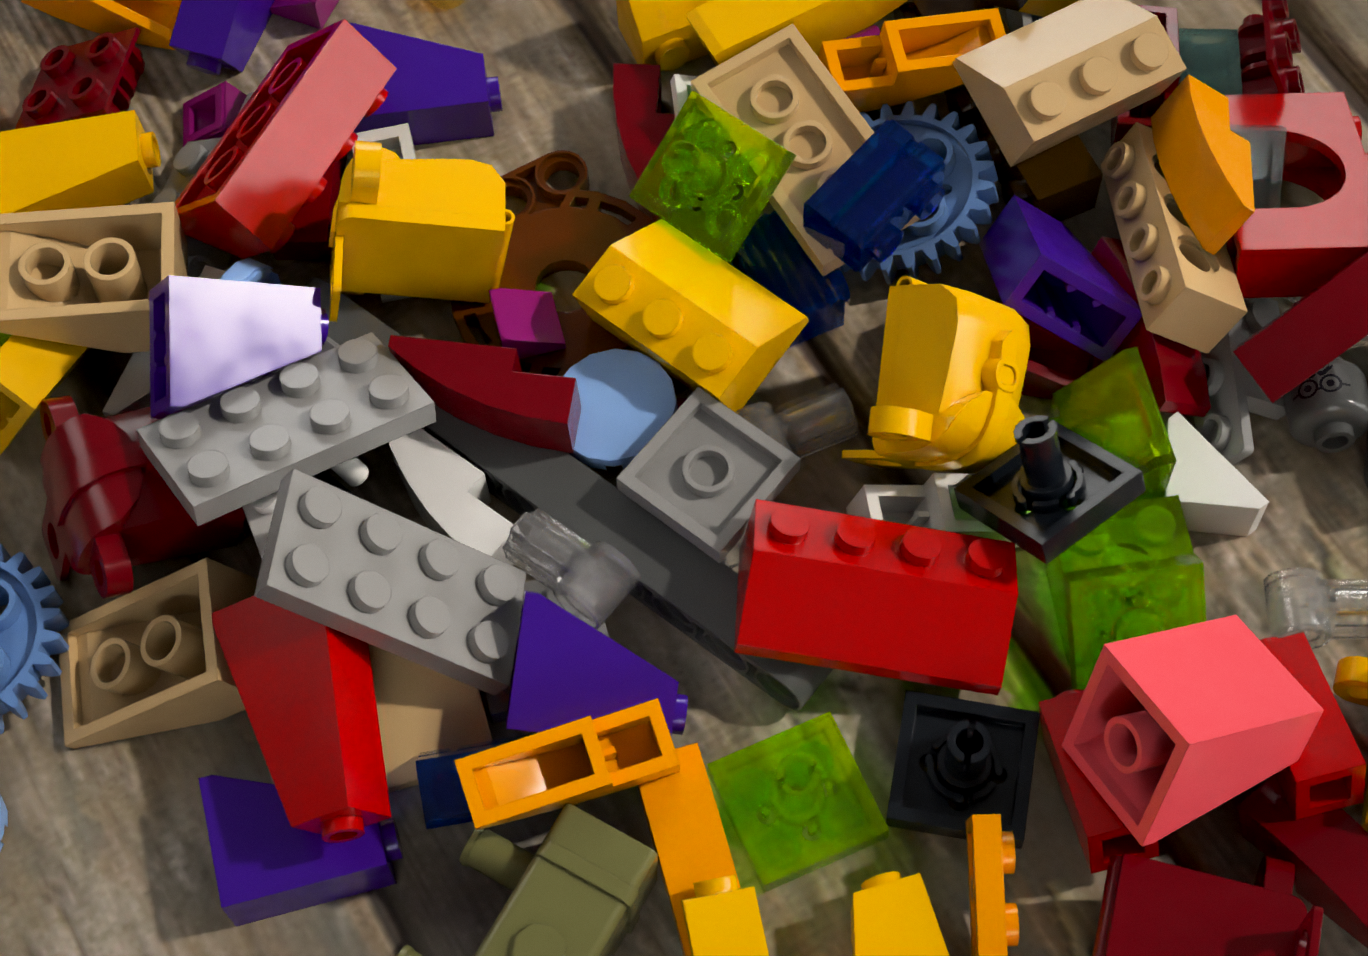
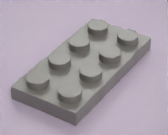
[137,332,437,526]
[254,468,526,696]

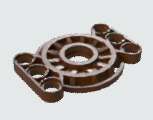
[451,150,688,394]

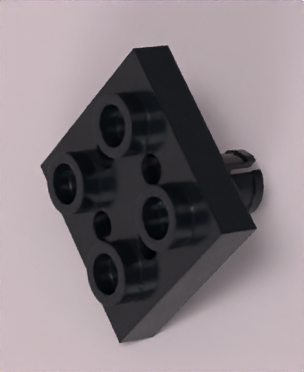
[954,415,1146,564]
[885,690,1040,849]

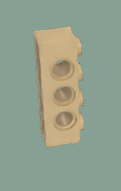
[1100,122,1248,354]

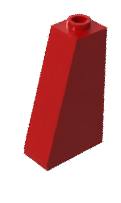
[211,596,391,843]

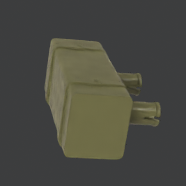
[397,803,658,956]

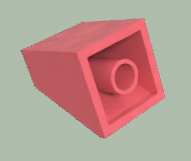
[1061,615,1324,846]

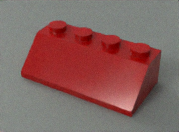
[175,19,397,259]
[734,499,1018,696]

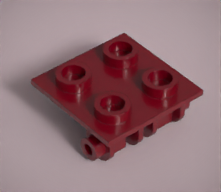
[1237,0,1305,94]
[15,27,145,129]

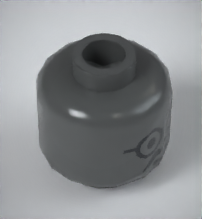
[1283,356,1368,453]

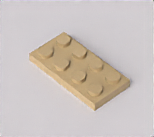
[690,23,928,276]

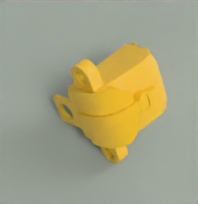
[328,140,515,322]
[841,276,1031,474]

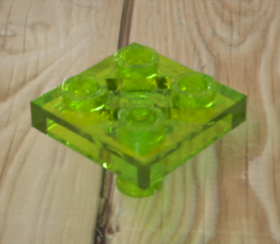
[629,90,797,262]
[1063,553,1207,690]
[707,711,889,893]

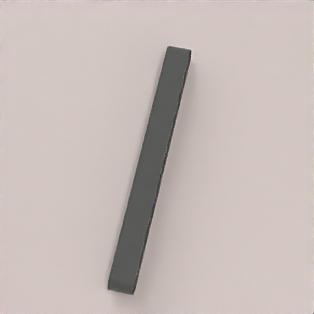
[303,277,833,711]

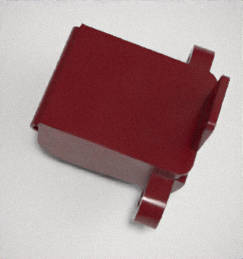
[40,395,249,599]
[1092,852,1324,956]

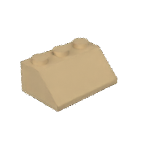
[952,0,1187,167]

